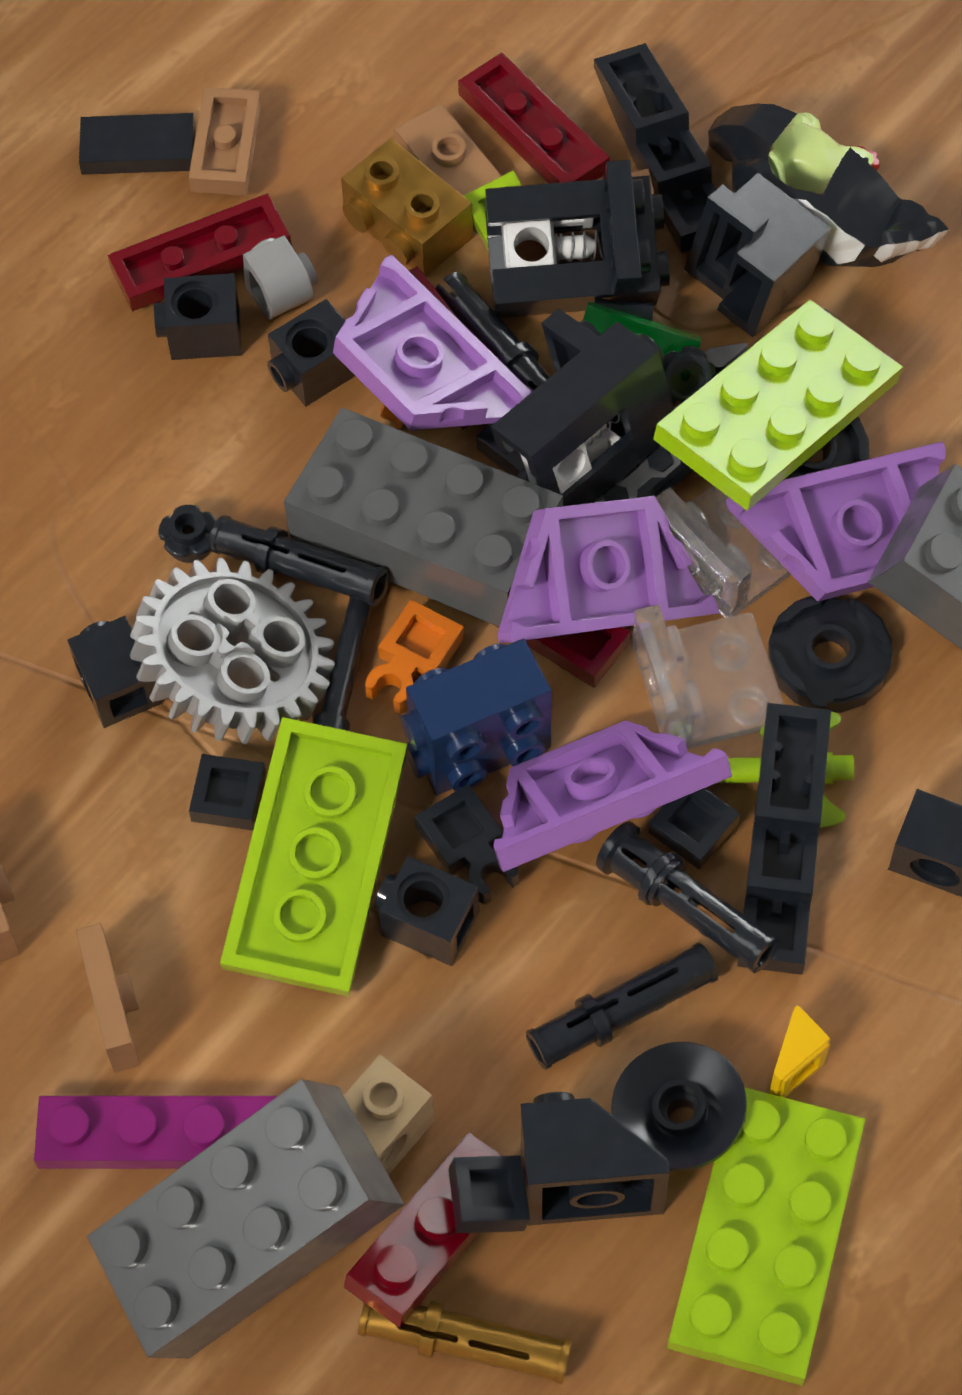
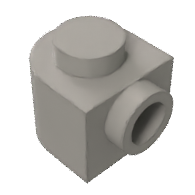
[243,236,318,319]

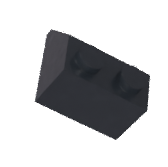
[521,1092,670,1226]

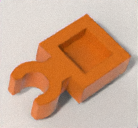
[365,599,464,715]

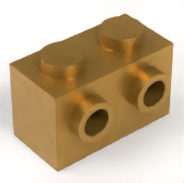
[341,138,473,277]

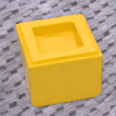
[769,1005,830,1098]

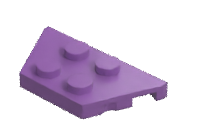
[333,255,532,431]
[725,441,946,602]
[498,496,719,643]
[494,720,732,872]

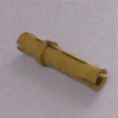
[358,1300,572,1384]

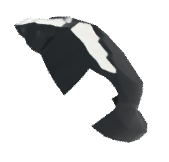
[708,103,949,267]

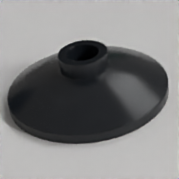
[611,1042,747,1171]

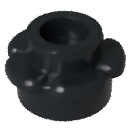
[662,346,716,404]
[158,505,216,563]

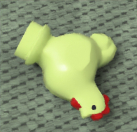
[767,113,880,194]

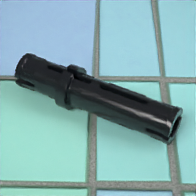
[435,272,551,392]
[209,515,389,607]
[526,942,719,1070]

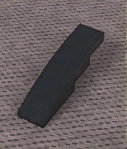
[594,43,716,253]
[737,703,831,975]

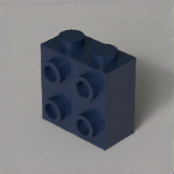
[400,638,552,796]

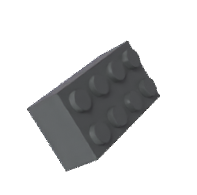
[284,407,563,627]
[87,1079,405,1359]

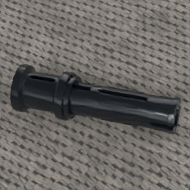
[596,821,780,973]

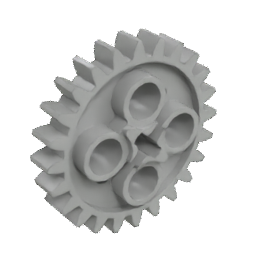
[130,558,335,744]

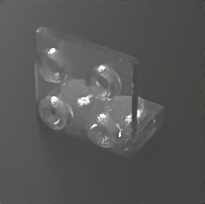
[656,486,791,621]
[632,604,784,749]

